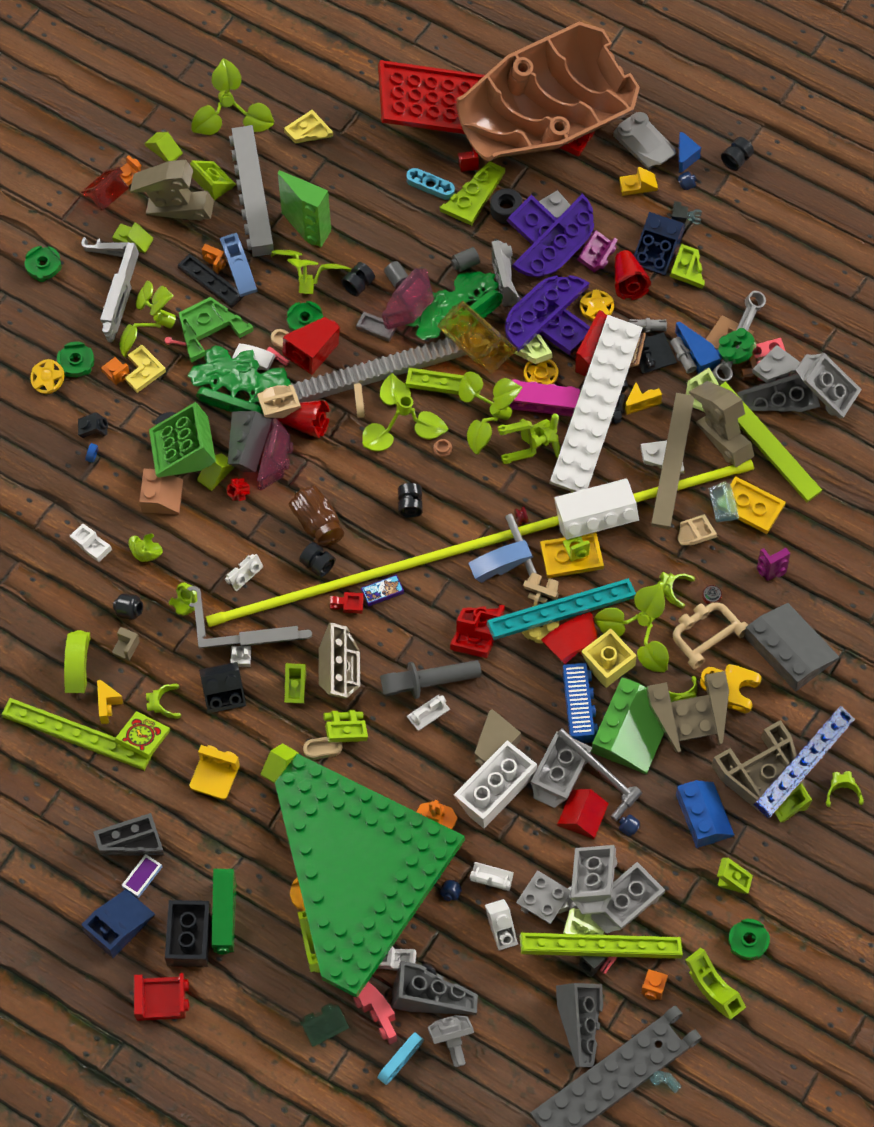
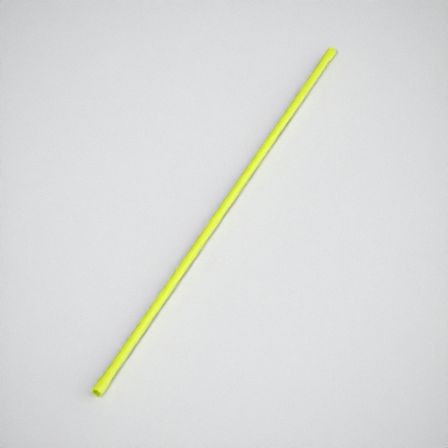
[206,459,754,627]

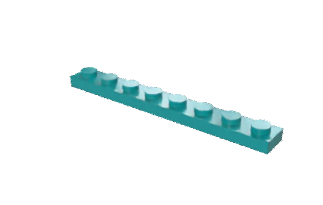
[487,578,636,640]

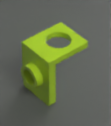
[563,536,590,561]

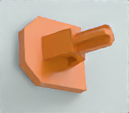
[417,800,458,830]

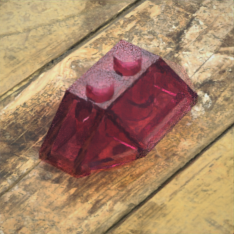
[382,268,434,329]
[257,418,294,490]

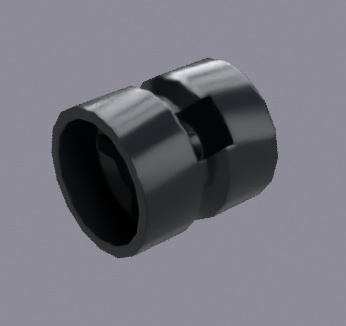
[721,137,754,171]
[341,262,375,297]
[398,483,423,518]
[299,542,336,578]

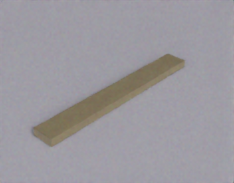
[651,393,694,529]

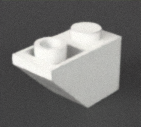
[485,899,518,950]

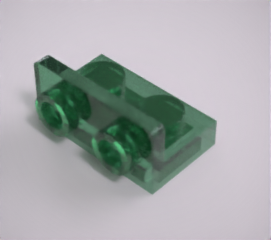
[299,1003,349,1047]

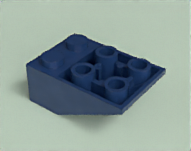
[634,212,686,275]
[81,889,155,958]

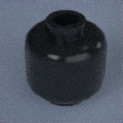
[113,594,143,620]

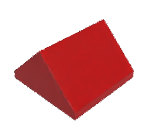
[557,789,609,839]

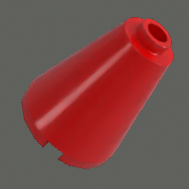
[615,250,651,300]
[278,400,330,438]

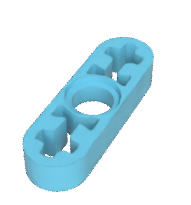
[407,168,455,200]
[377,1032,424,1085]

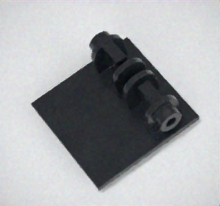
[639,332,677,374]

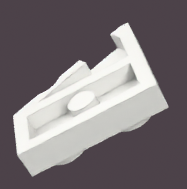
[641,440,684,474]

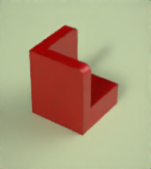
[458,147,479,172]

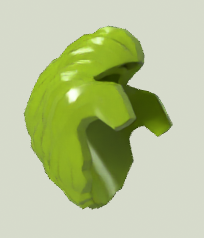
[128,533,163,562]
[168,582,198,616]

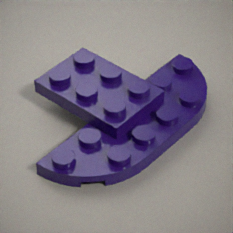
[506,193,594,277]
[505,275,590,355]

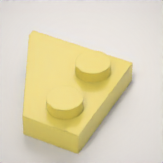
[284,110,333,143]

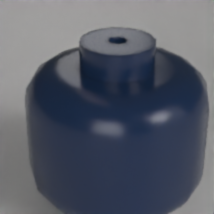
[678,172,697,190]
[619,814,640,836]
[440,880,462,901]

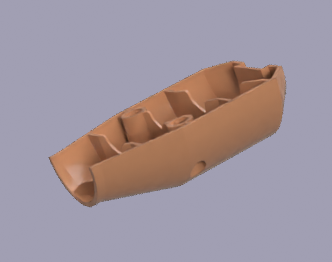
[457,22,640,161]

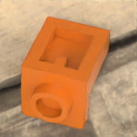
[113,155,141,188]
[202,244,227,274]
[101,357,130,385]
[641,969,668,1000]

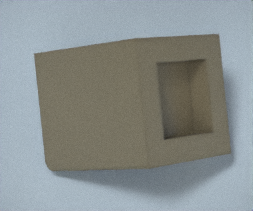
[112,627,140,661]

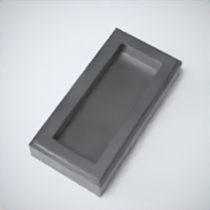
[356,312,397,342]

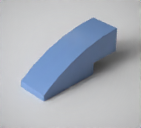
[469,540,533,583]

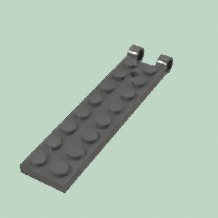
[530,1006,702,1127]

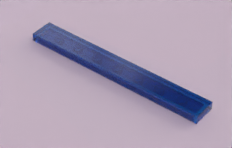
[753,706,855,818]

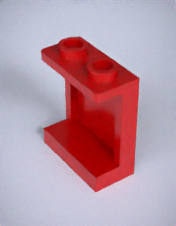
[134,973,189,1021]

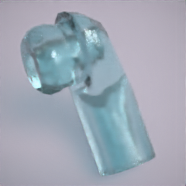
[650,1071,682,1093]

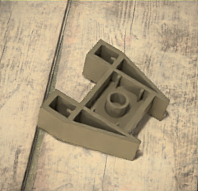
[130,160,214,221]
[689,381,754,467]
[646,671,729,753]
[711,720,805,815]

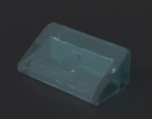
[709,481,739,522]

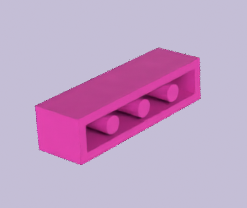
[509,379,580,417]

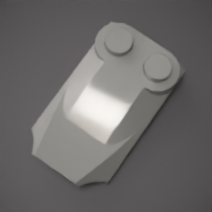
[613,112,676,170]
[492,240,520,307]
[796,353,862,418]
[531,731,593,808]
[571,845,617,915]
[591,862,665,933]

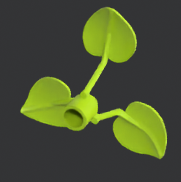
[191,58,274,135]
[271,250,351,294]
[120,280,176,358]
[459,372,523,455]
[362,373,448,451]
[594,583,669,672]

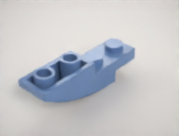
[220,233,258,297]

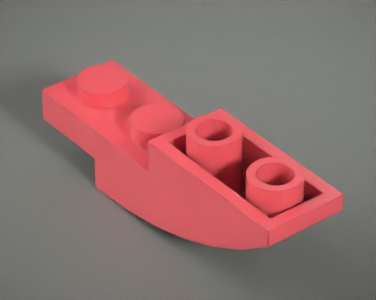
[353,981,397,1045]

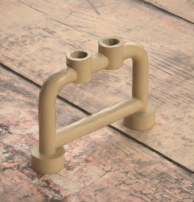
[673,602,748,670]

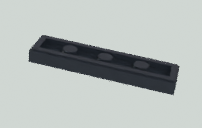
[177,254,244,309]

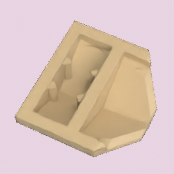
[257,385,301,418]
[677,514,717,545]

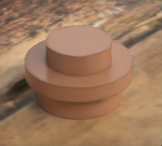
[433,439,452,457]

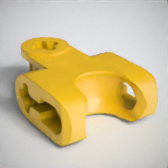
[700,664,762,714]

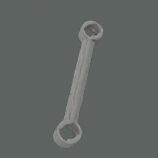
[712,291,766,385]

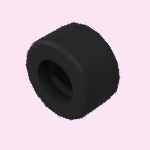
[490,189,522,224]

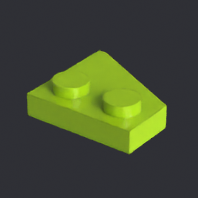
[670,244,705,289]

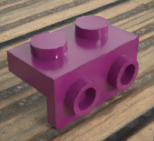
[577,230,617,272]
[757,548,790,581]

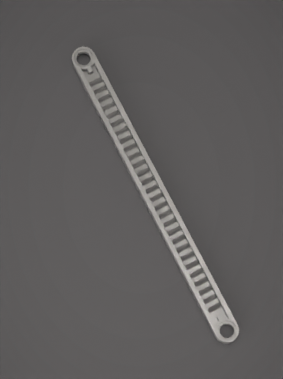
[254,327,499,404]

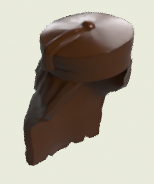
[289,485,344,547]

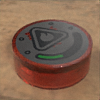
[702,585,722,605]

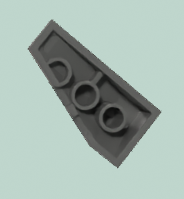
[737,372,820,412]
[391,961,478,1015]
[556,983,603,1067]

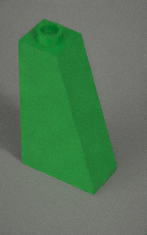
[212,869,237,955]

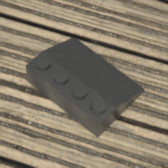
[744,603,840,692]

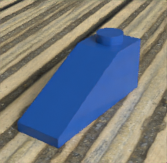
[675,321,722,374]

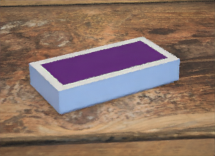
[122,854,162,898]

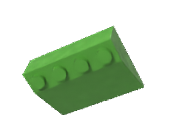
[278,170,331,247]
[149,402,216,477]
[592,677,664,774]

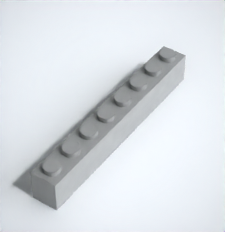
[229,125,274,257]

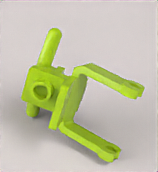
[498,414,561,464]

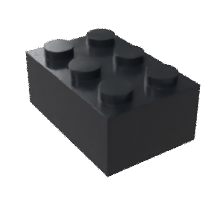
[165,900,211,967]

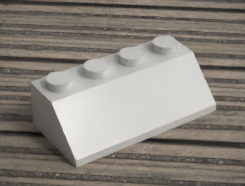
[554,478,639,540]
[454,740,537,828]

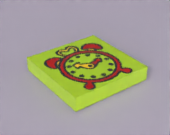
[115,711,170,759]

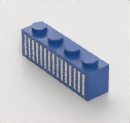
[563,663,598,743]

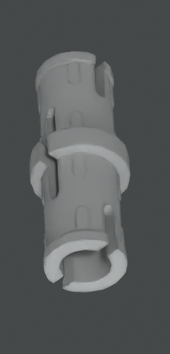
[629,318,667,333]
[670,337,697,373]

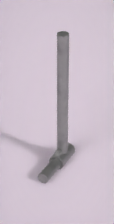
[557,728,642,821]

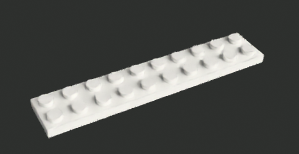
[549,315,643,492]

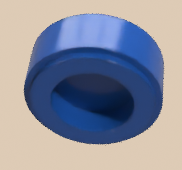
[86,443,98,463]

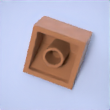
[139,468,183,515]

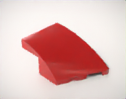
[450,605,505,658]
[541,612,597,665]

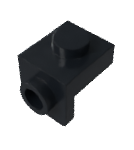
[78,412,108,438]

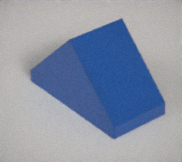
[679,132,701,172]

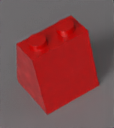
[283,317,340,375]

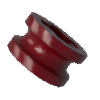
[514,507,528,525]

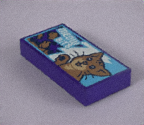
[361,575,404,607]

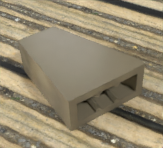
[475,709,521,768]

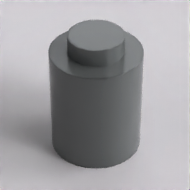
[451,247,480,272]
[384,261,411,290]

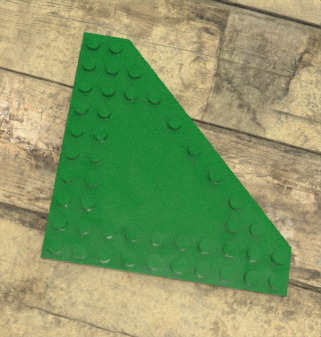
[275,753,465,998]

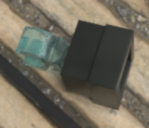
[671,201,702,224]
[578,956,605,977]

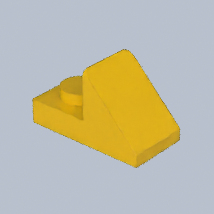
[619,167,658,196]
[625,383,662,415]
[97,680,123,724]

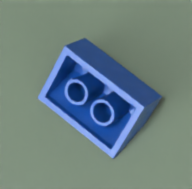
[676,780,734,848]

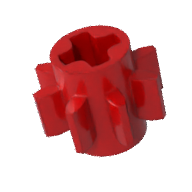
[227,478,250,501]

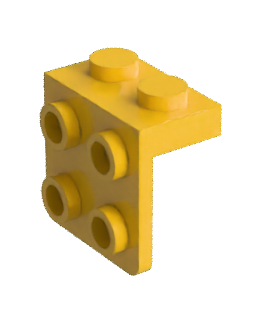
[189,745,240,800]

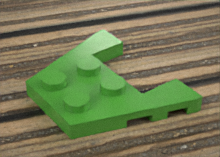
[179,297,254,363]

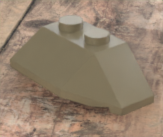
[319,623,360,699]

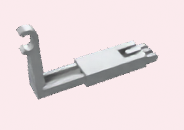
[81,237,139,342]
[187,586,312,649]

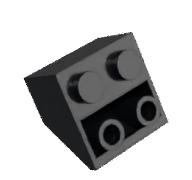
[199,662,246,714]

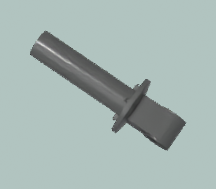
[380,660,481,699]

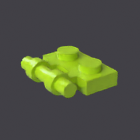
[323,710,368,743]

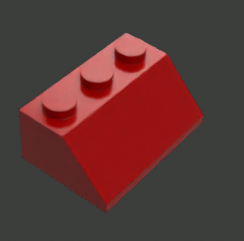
[575,310,607,376]

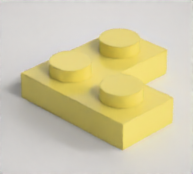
[125,345,166,393]

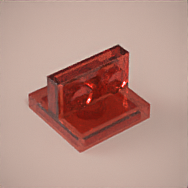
[81,167,129,211]

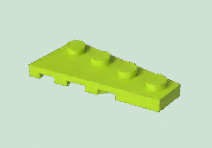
[440,161,505,226]

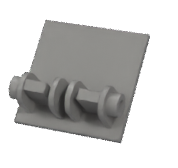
[516,870,571,924]

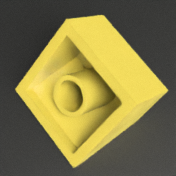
[581,629,637,688]

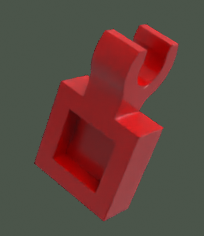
[330,592,363,614]

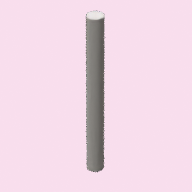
[505,513,537,576]

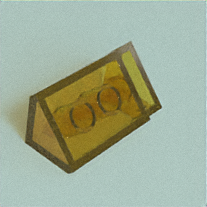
[437,301,517,374]

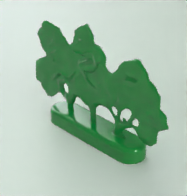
[403,271,503,340]
[187,346,291,415]

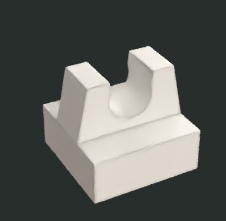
[231,646,251,667]

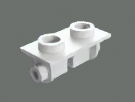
[225,554,264,591]
[407,695,450,731]
[470,862,514,891]

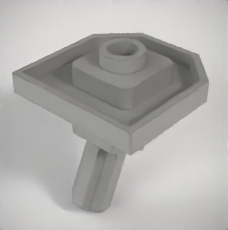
[428,1015,474,1067]

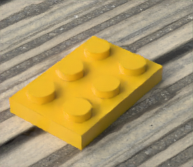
[717,476,786,534]
[540,532,604,578]

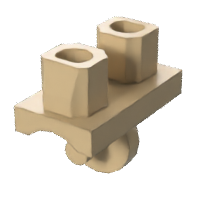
[523,572,559,606]

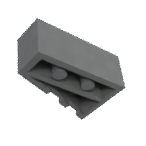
[227,411,272,472]
[93,813,164,855]

